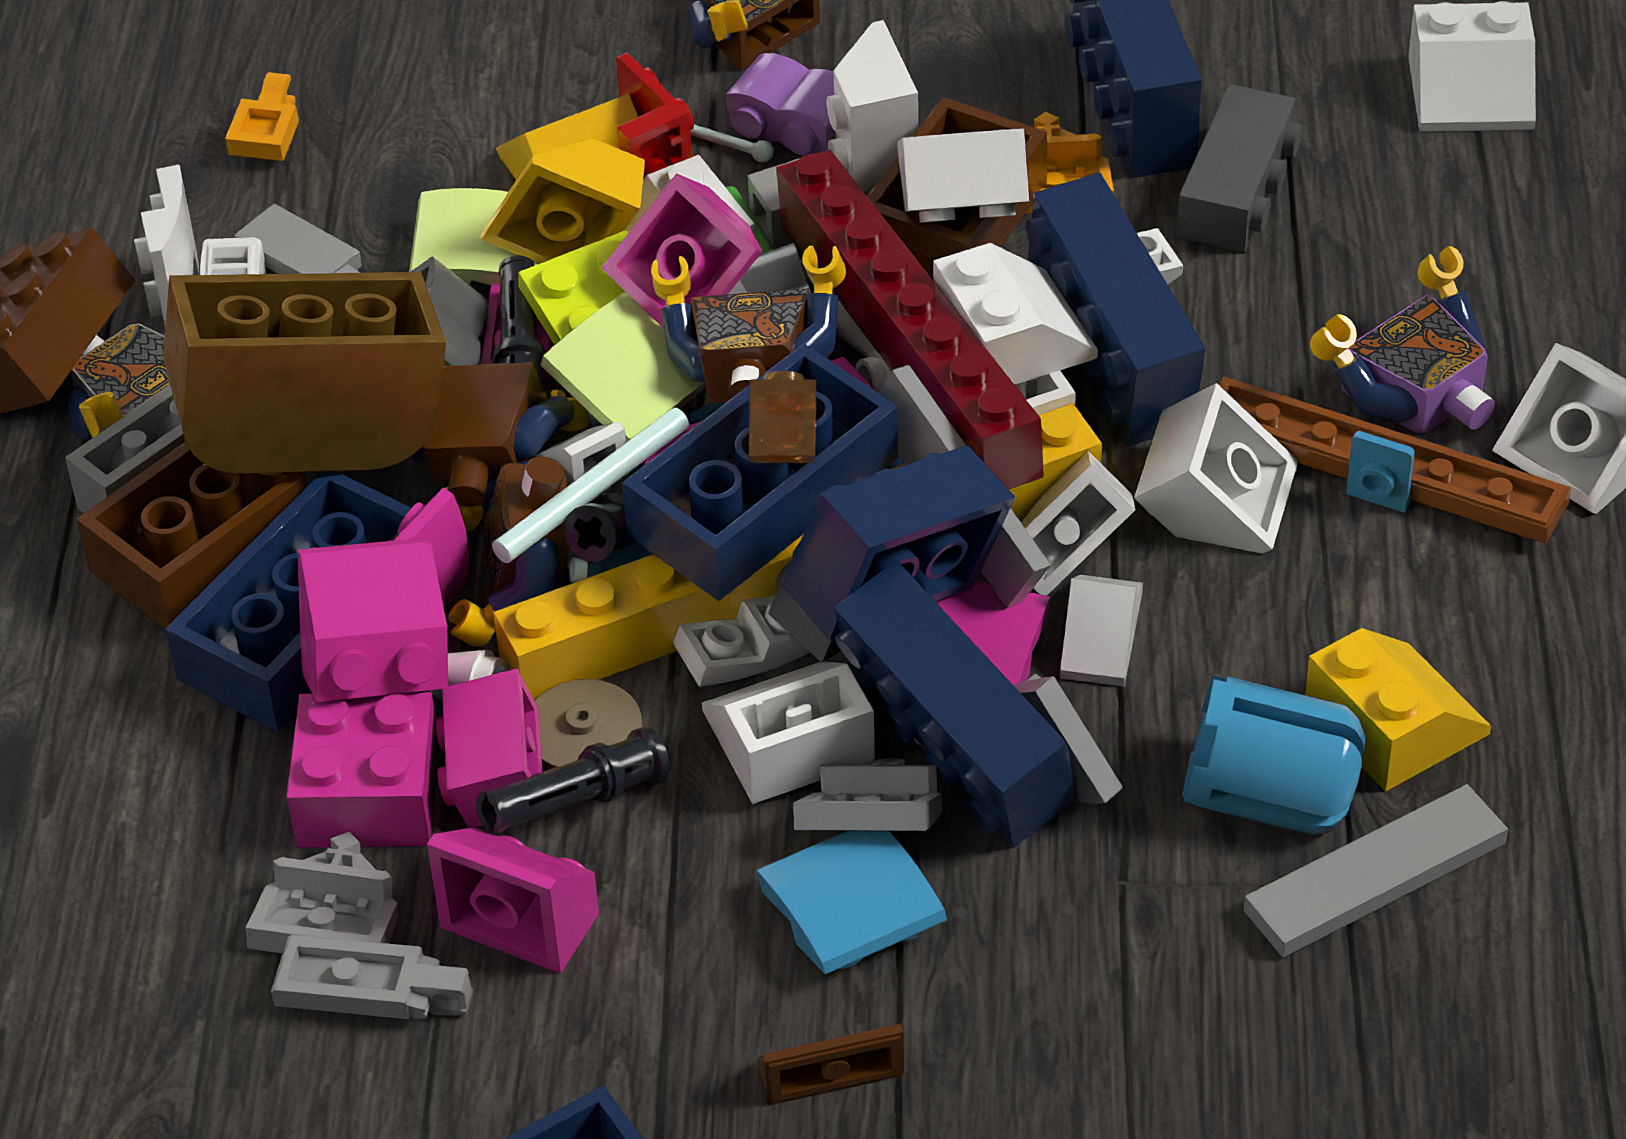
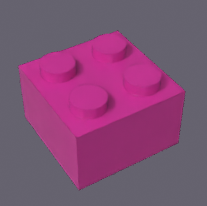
[287,692,439,848]

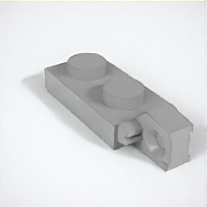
[271,934,472,1019]

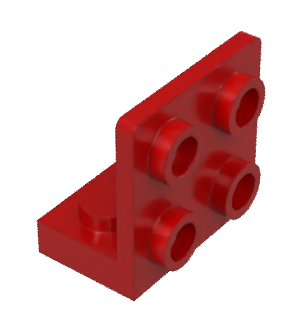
[616,53,694,179]

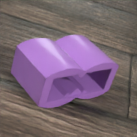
[726,53,836,156]

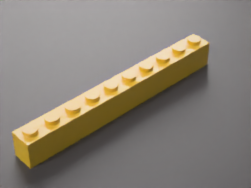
[493,403,1102,701]

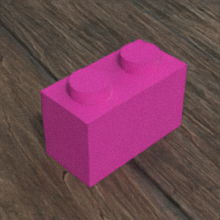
[435,668,543,828]

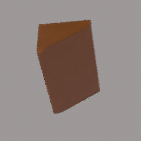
[757,1024,904,1103]

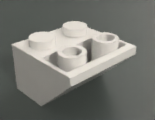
[702,661,875,804]

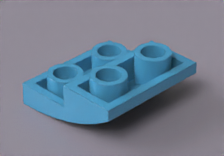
[757,830,947,974]

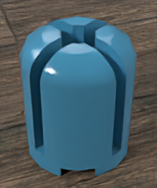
[1182,675,1365,836]

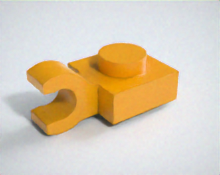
[225,72,299,161]

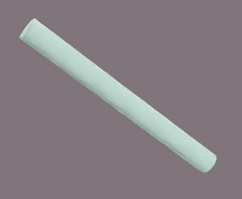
[492,408,689,563]

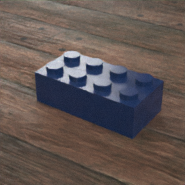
[1065,0,1202,179]
[1025,172,1206,447]
[622,343,898,601]
[165,471,411,732]
[834,560,1076,848]

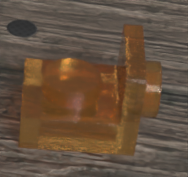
[749,371,817,463]

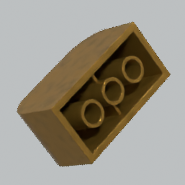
[164,272,446,475]

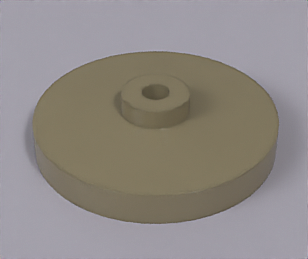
[535,679,643,771]

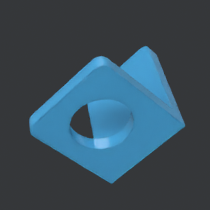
[1346,431,1415,513]

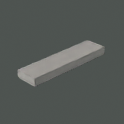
[878,365,1051,608]
[1244,784,1508,958]

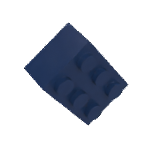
[782,445,1016,640]

